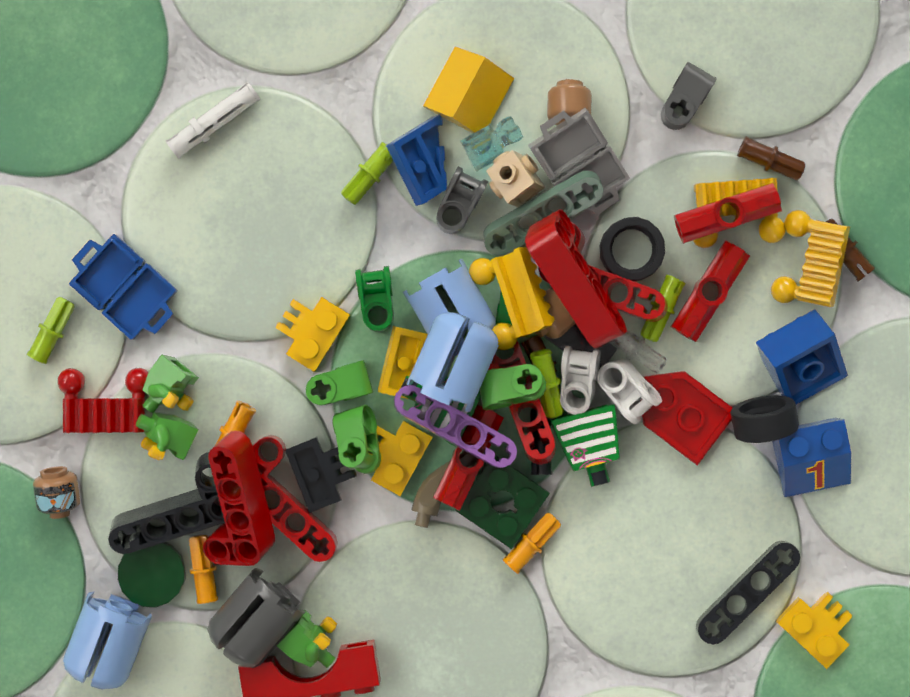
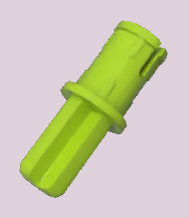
[341,142,393,205]
[640,274,686,342]
[27,297,75,364]
[530,349,564,418]

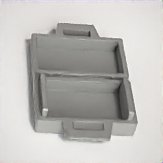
[528,108,630,215]

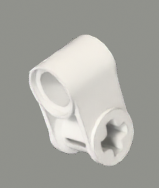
[560,345,601,415]
[597,359,662,424]

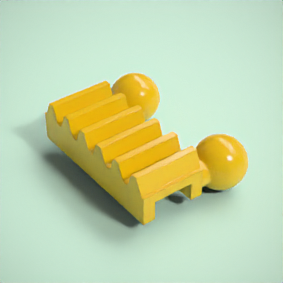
[693,178,786,248]
[771,210,850,307]
[469,247,555,350]

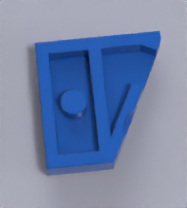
[386,115,447,206]

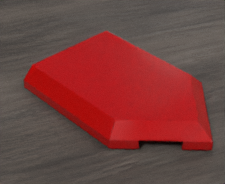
[640,371,732,466]

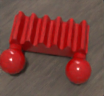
[57,368,149,433]

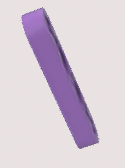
[394,385,517,468]

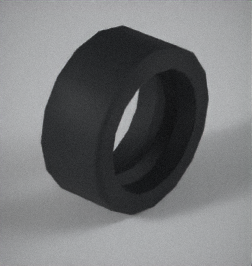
[599,217,665,281]
[730,395,799,443]

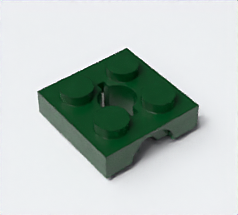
[455,455,550,549]

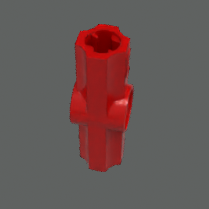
[674,183,782,244]
[670,240,750,342]
[433,405,504,511]

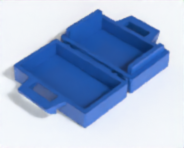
[69,234,178,340]

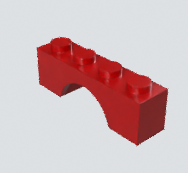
[238,639,381,697]

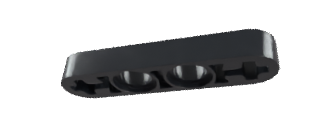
[696,541,800,645]

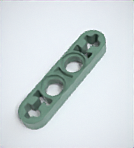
[483,171,604,256]

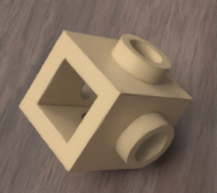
[486,150,545,207]

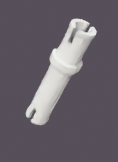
[166,81,261,159]

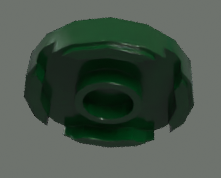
[118,542,186,607]

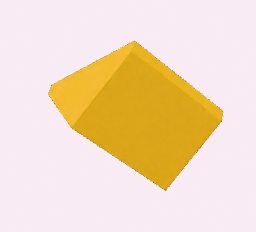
[423,47,514,138]

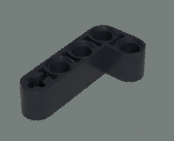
[108,452,225,554]

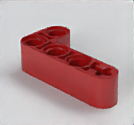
[525,209,627,349]
[538,223,668,322]
[457,341,556,465]
[203,430,275,566]
[253,435,338,562]

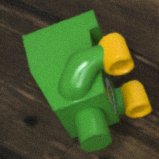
[143,354,199,413]
[136,412,199,460]
[277,610,337,668]

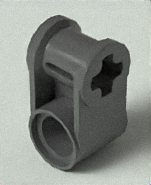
[661,62,717,130]
[436,166,489,234]

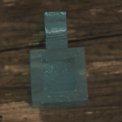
[460,116,523,172]

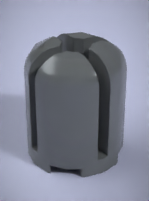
[207,568,306,668]

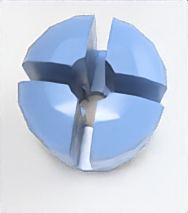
[403,259,496,356]
[406,312,498,412]
[63,592,152,690]

